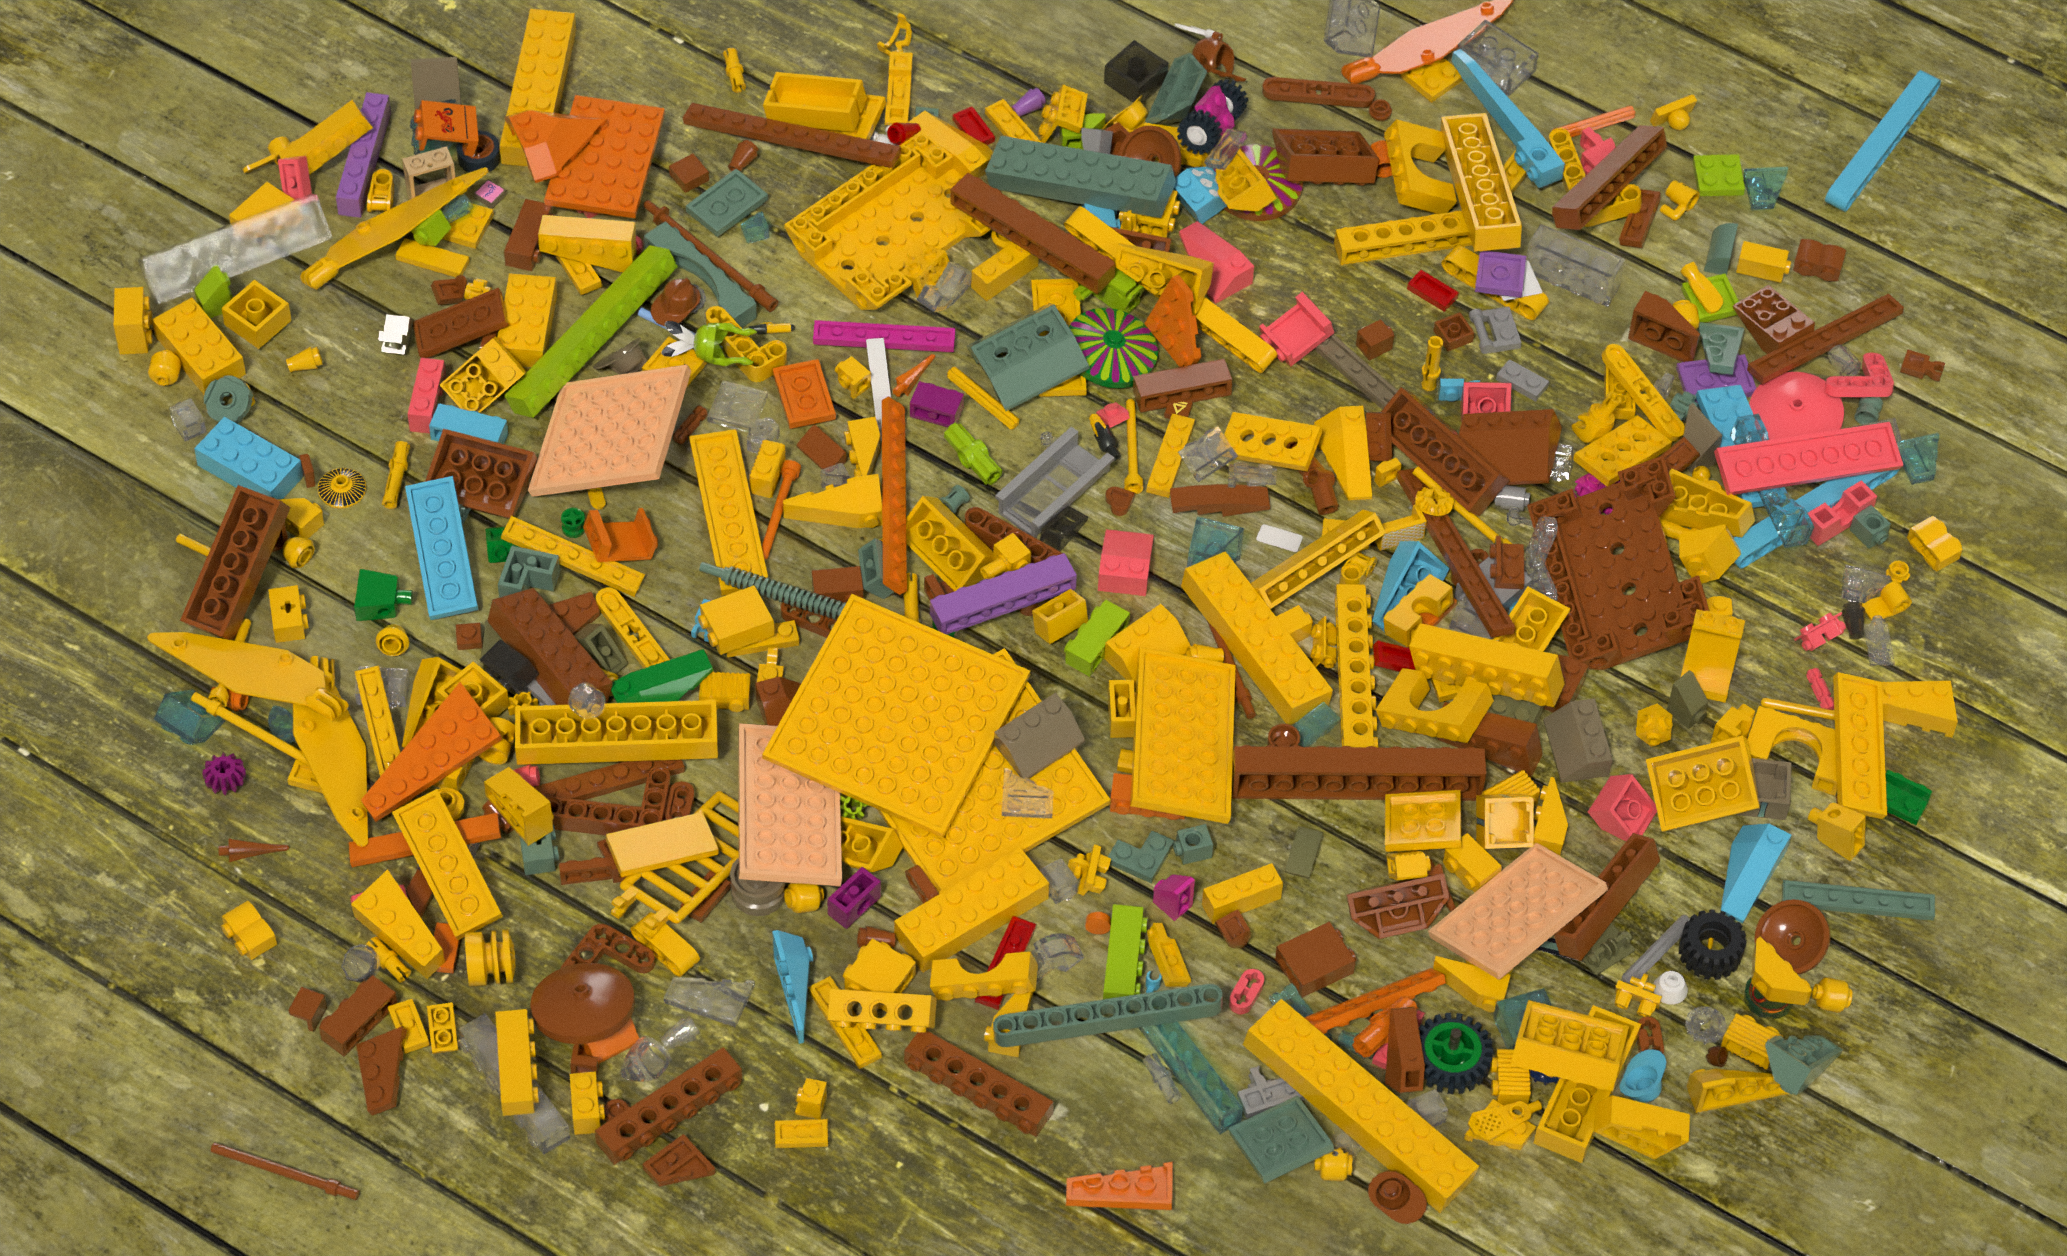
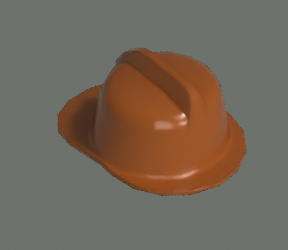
[651,278,701,326]
[1368,1171,1427,1224]

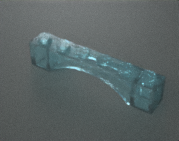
[1730,414,1814,548]

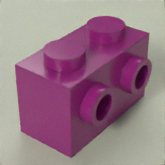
[910,381,964,427]

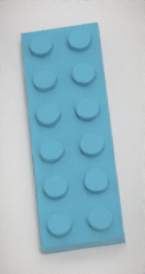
[1695,385,1789,508]
[405,476,479,620]

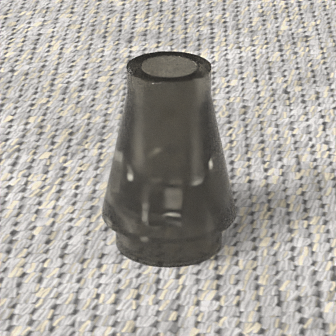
[1841,602,1865,640]

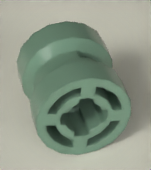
[1854,397,1883,426]

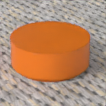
[1085,912,1111,935]

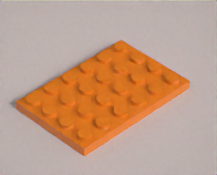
[544,95,665,219]

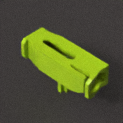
[1073,267,1145,313]

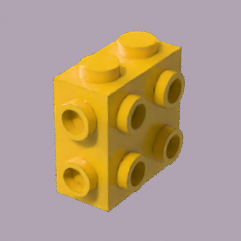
[1118,190,1181,238]
[843,938,916,1012]

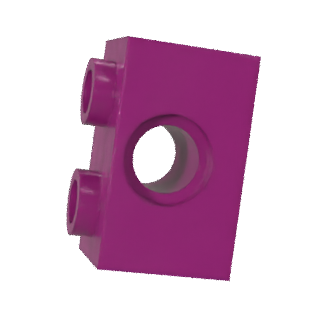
[827,867,881,929]

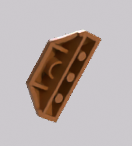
[1346,873,1449,939]

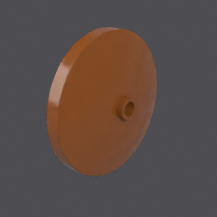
[530,963,635,1044]

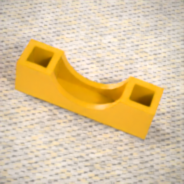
[930,951,1038,1001]

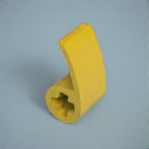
[1859,581,1912,621]

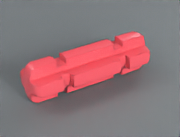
[1806,668,1834,710]

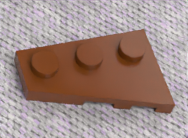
[356,1026,407,1116]

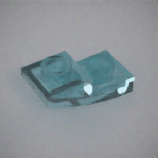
[1293,702,1341,747]

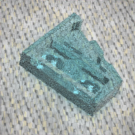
[1743,166,1788,210]
[1896,433,1939,485]

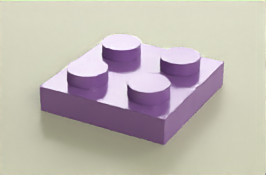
[1475,251,1526,298]

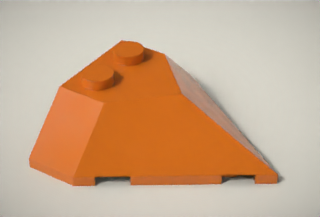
[505,110,607,183]

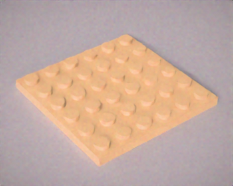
[528,365,691,497]

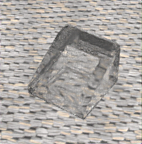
[820,463,850,488]

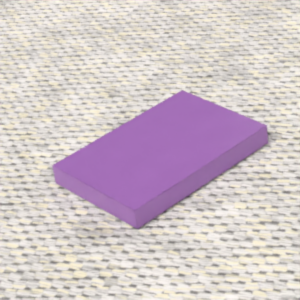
[1676,354,1756,403]

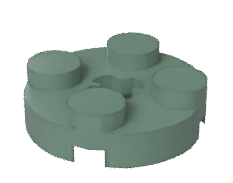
[204,375,253,423]

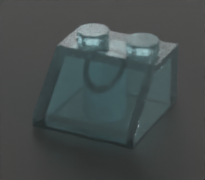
[154,689,226,745]

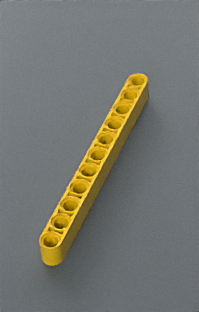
[1064,206,1278,373]

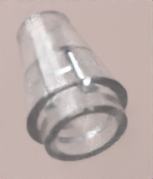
[660,1016,700,1051]

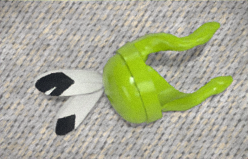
[661,321,757,366]

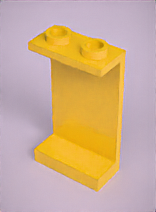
[1680,609,1745,703]

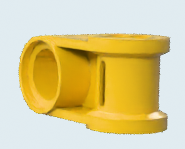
[367,169,395,212]
[1339,551,1377,585]

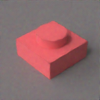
[1096,402,1130,428]

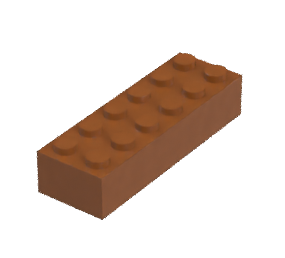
[1381,387,1510,517]
[180,485,291,640]
[487,588,613,705]

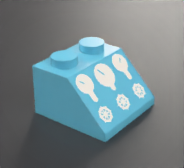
[1173,166,1226,224]

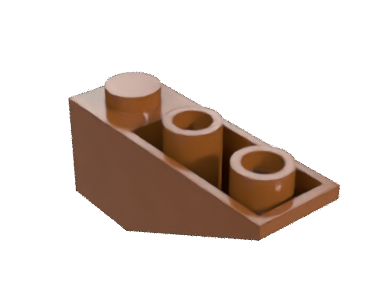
[1385,1007,1425,1093]

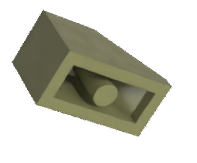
[574,624,628,674]
[1667,670,1708,729]

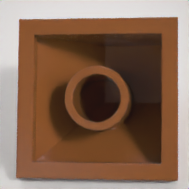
[755,677,801,726]

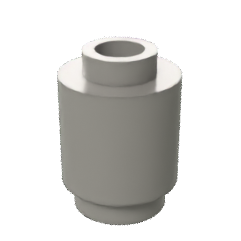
[1495,485,1530,511]

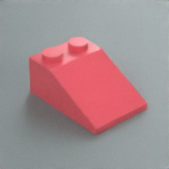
[1098,529,1154,596]

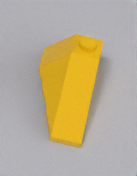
[908,111,993,178]
[1211,136,1277,211]
[1115,243,1214,314]
[1314,406,1372,500]
[783,474,882,528]
[402,657,462,748]
[840,816,903,872]
[1687,1069,1789,1113]

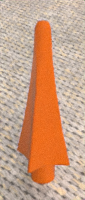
[892,354,935,397]

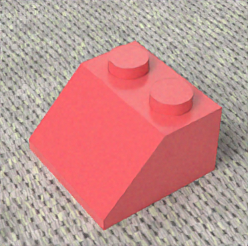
[1588,774,1657,841]

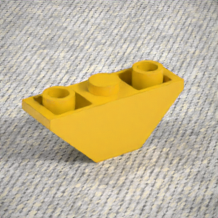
[1751,937,1812,1005]

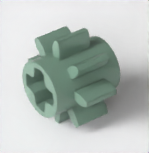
[1670,391,1699,421]

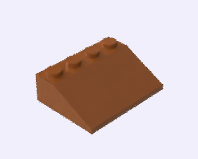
[1272,129,1379,185]
[1459,409,1562,485]
[425,429,538,519]

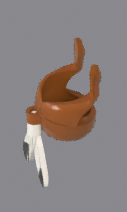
[1174,23,1246,82]

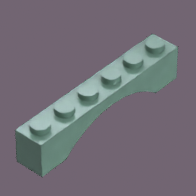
[644,221,757,328]

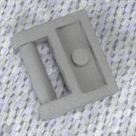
[1469,307,1522,354]

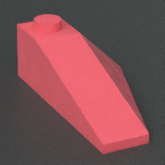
[1179,221,1254,304]

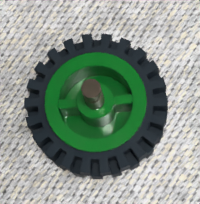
[1419,1013,1493,1094]

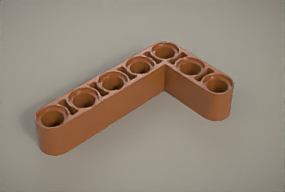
[965,507,1063,616]
[546,766,671,836]

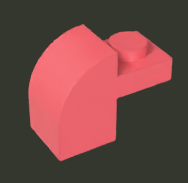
[1580,127,1616,175]

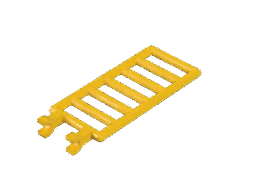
[611,791,739,940]

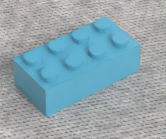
[194,417,303,499]

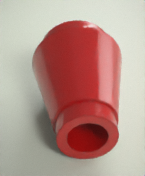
[887,122,921,145]

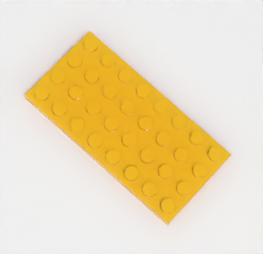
[1130,647,1236,824]

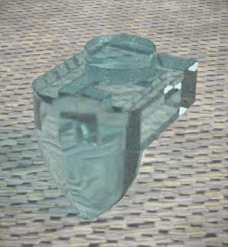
[268,705,295,744]

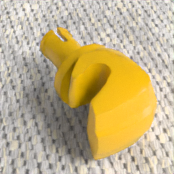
[1571,392,1622,444]

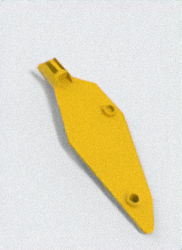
[300,168,489,290]

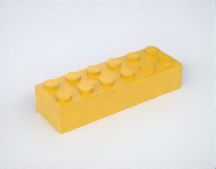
[1409,623,1565,707]
[894,847,1049,973]
[1533,1005,1641,1163]

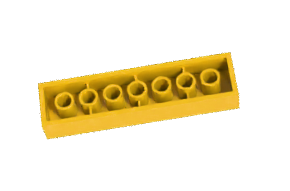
[500,9,576,167]
[1440,113,1522,252]
[1181,551,1333,725]
[515,700,718,765]

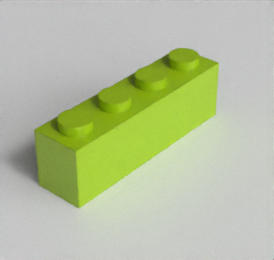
[1103,904,1148,1000]

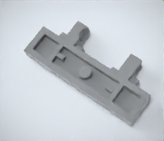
[1237,1066,1306,1119]

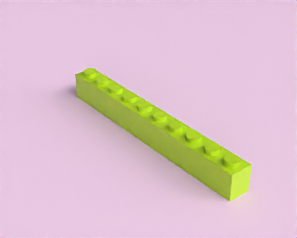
[504,245,678,418]

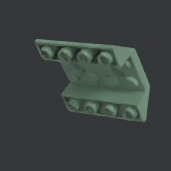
[966,303,1090,411]

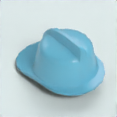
[1619,1049,1667,1103]

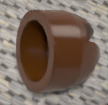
[1705,1046,1728,1067]

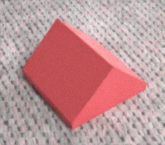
[1460,382,1512,422]

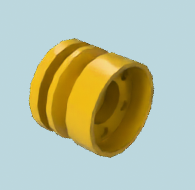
[465,929,516,987]

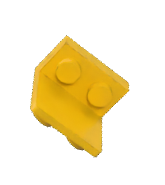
[1038,84,1088,143]

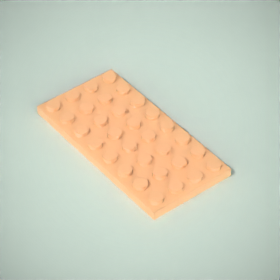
[738,723,842,886]

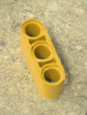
[630,912,700,977]

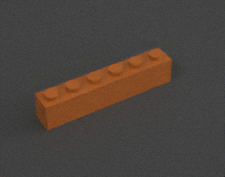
[1554,833,1660,961]

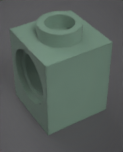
[1850,505,1891,549]
[1173,824,1213,865]

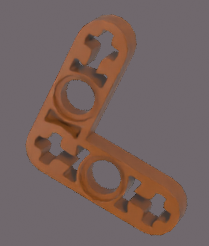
[560,924,655,973]

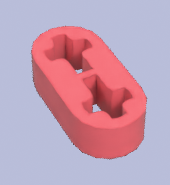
[1229,969,1264,1014]

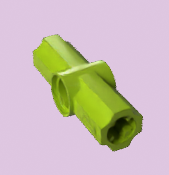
[944,422,1002,485]

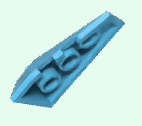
[1372,541,1450,632]
[1720,823,1792,924]
[772,930,813,1044]

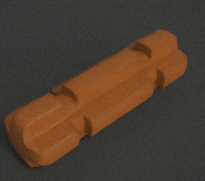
[673,405,707,445]

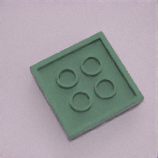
[1228,1095,1334,1184]

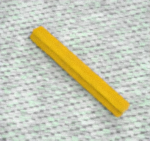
[947,366,1019,430]

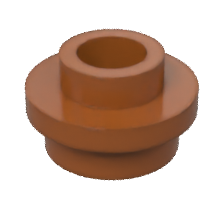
[1369,99,1392,121]

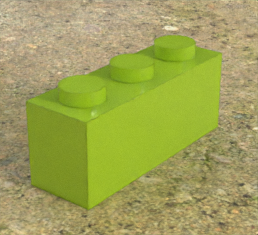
[1064,599,1130,677]

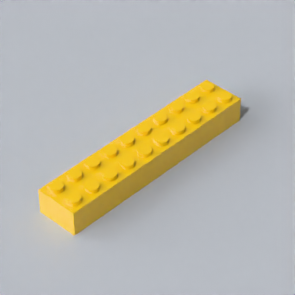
[1243,999,1479,1213]

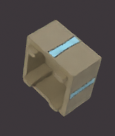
[1736,758,1791,820]

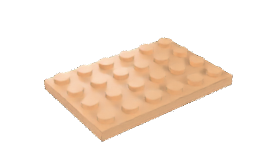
[1428,843,1608,980]

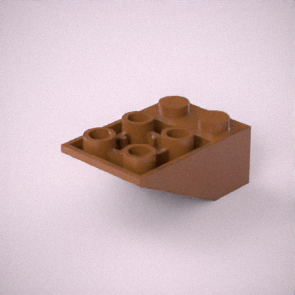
[1733,285,1815,354]

